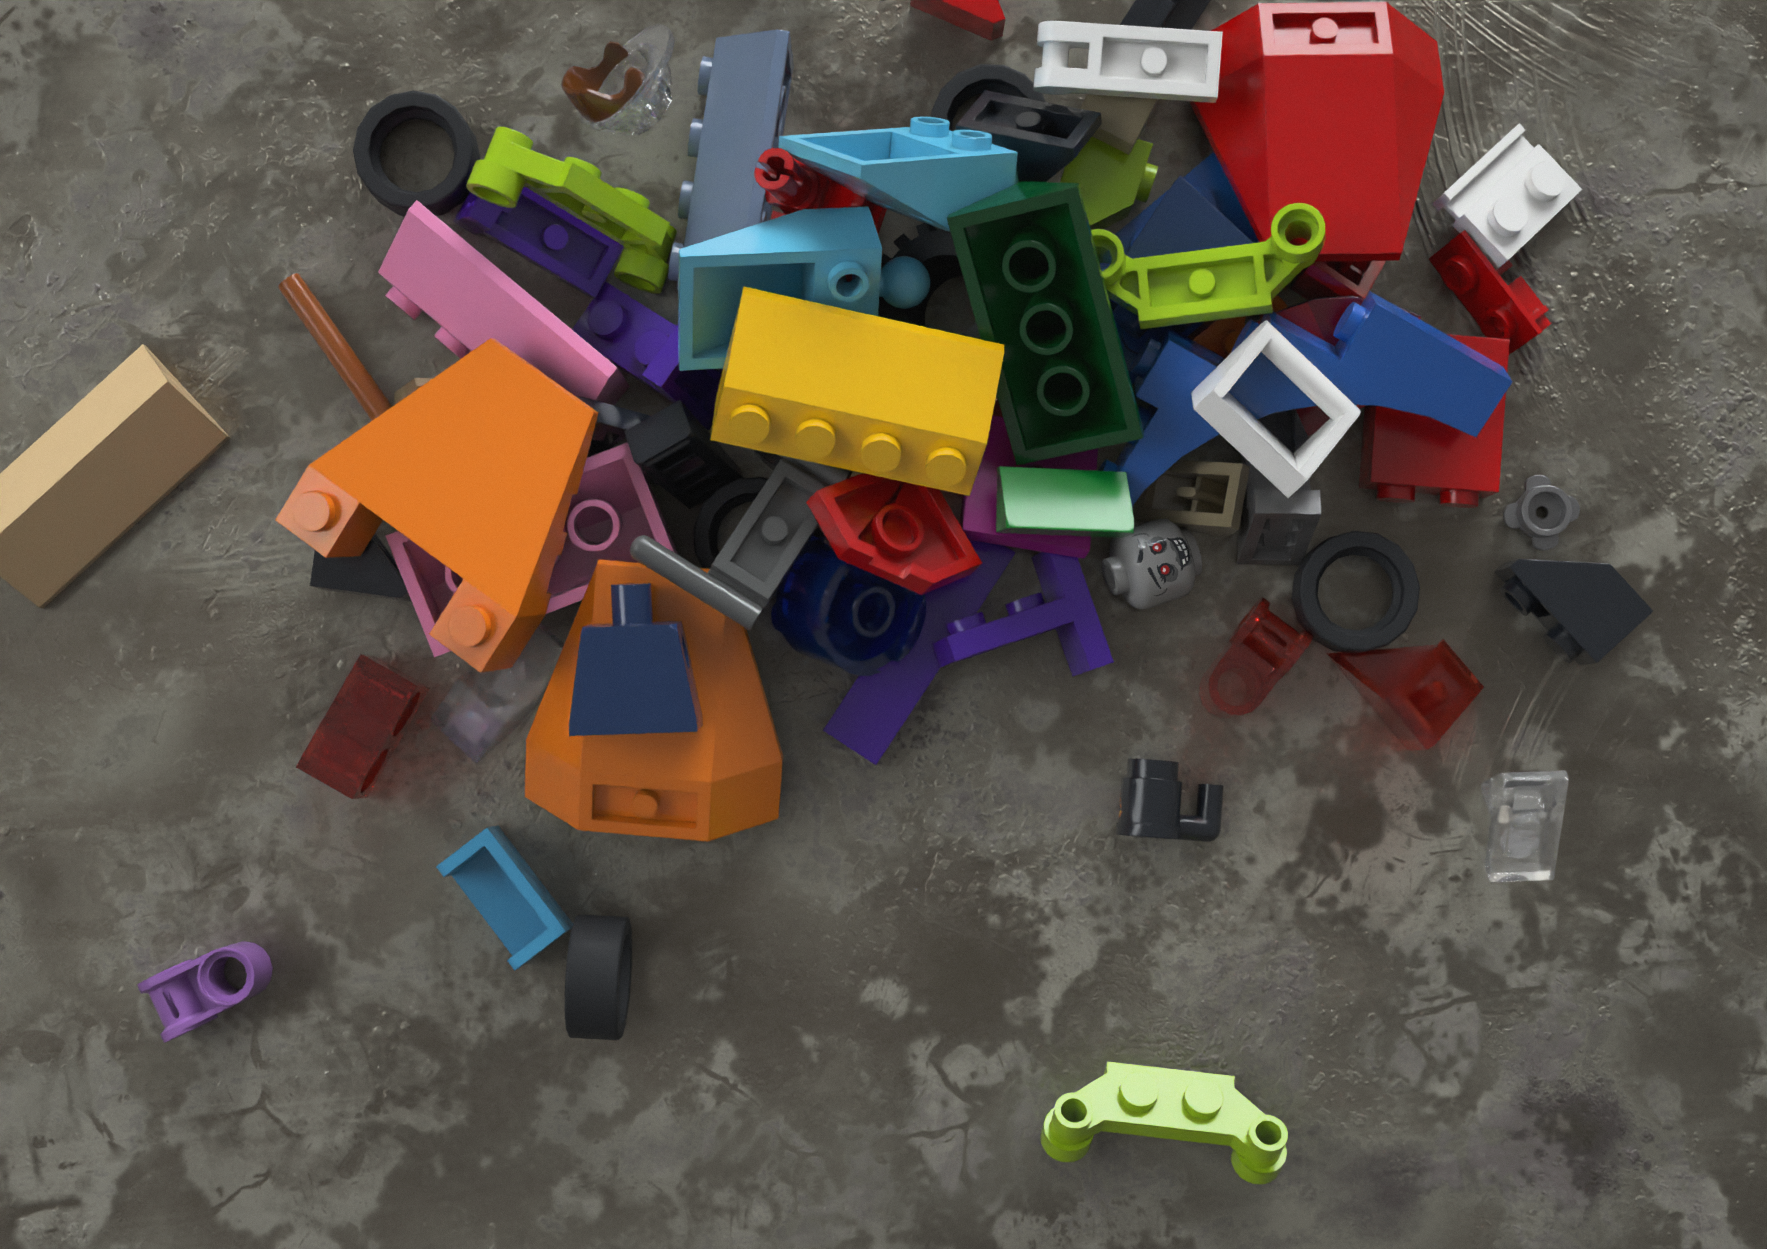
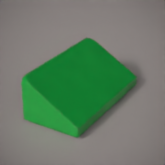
[996,466,1134,538]

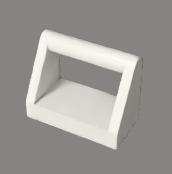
[1191,320,1361,498]

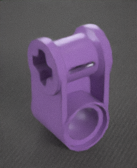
[137,941,273,1043]

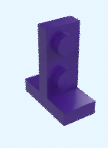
[453,187,624,298]
[572,281,723,430]
[932,552,1114,677]

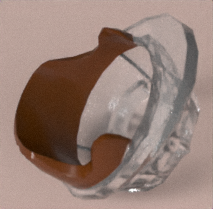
[561,24,675,136]

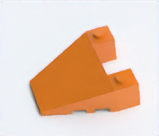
[275,338,598,673]

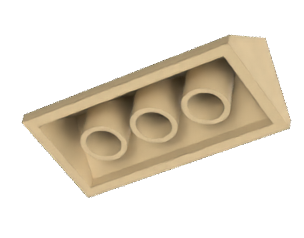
[0,344,230,608]

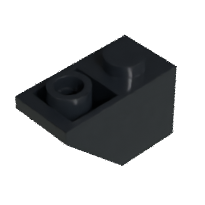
[1494,559,1653,665]

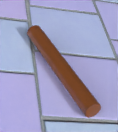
[278,273,393,420]

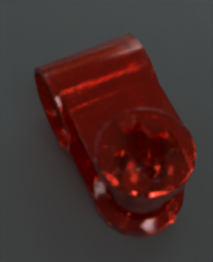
[1199,597,1314,719]

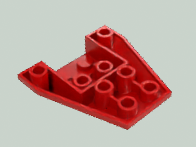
[1190,2,1444,262]

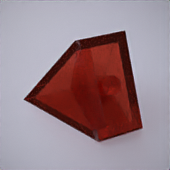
[1326,639,1484,750]

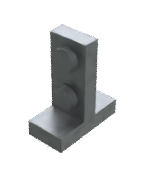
[1237,409,1321,565]

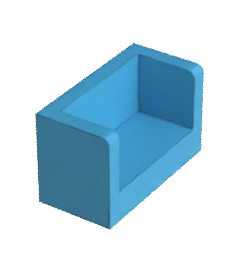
[436,826,573,971]

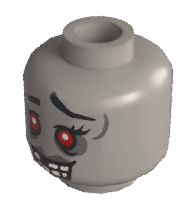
[1102,519,1202,609]

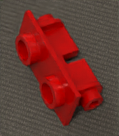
[1428,230,1552,355]

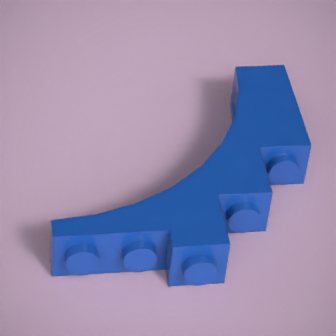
[1097,291,1513,506]

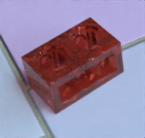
[296,654,430,799]

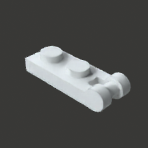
[1033,21,1223,103]

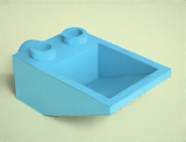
[778,117,1019,232]
[678,207,930,371]

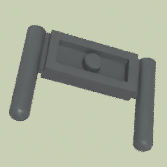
[630,455,853,631]

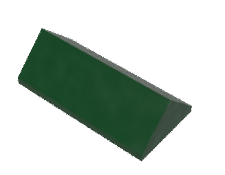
[947,182,1144,465]

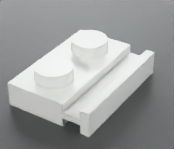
[1432,123,1582,270]

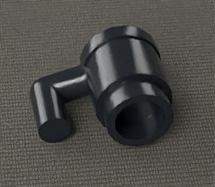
[1116,758,1224,842]

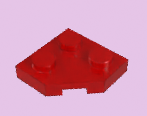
[806,473,982,595]

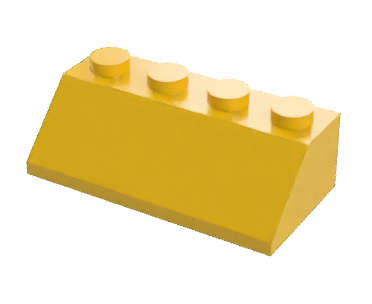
[710,286,1004,496]

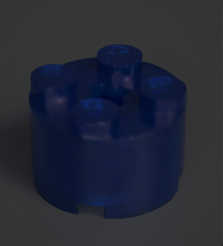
[771,535,927,676]

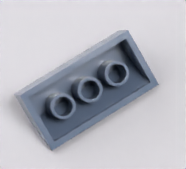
[668,29,794,292]

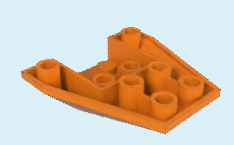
[525,559,783,842]

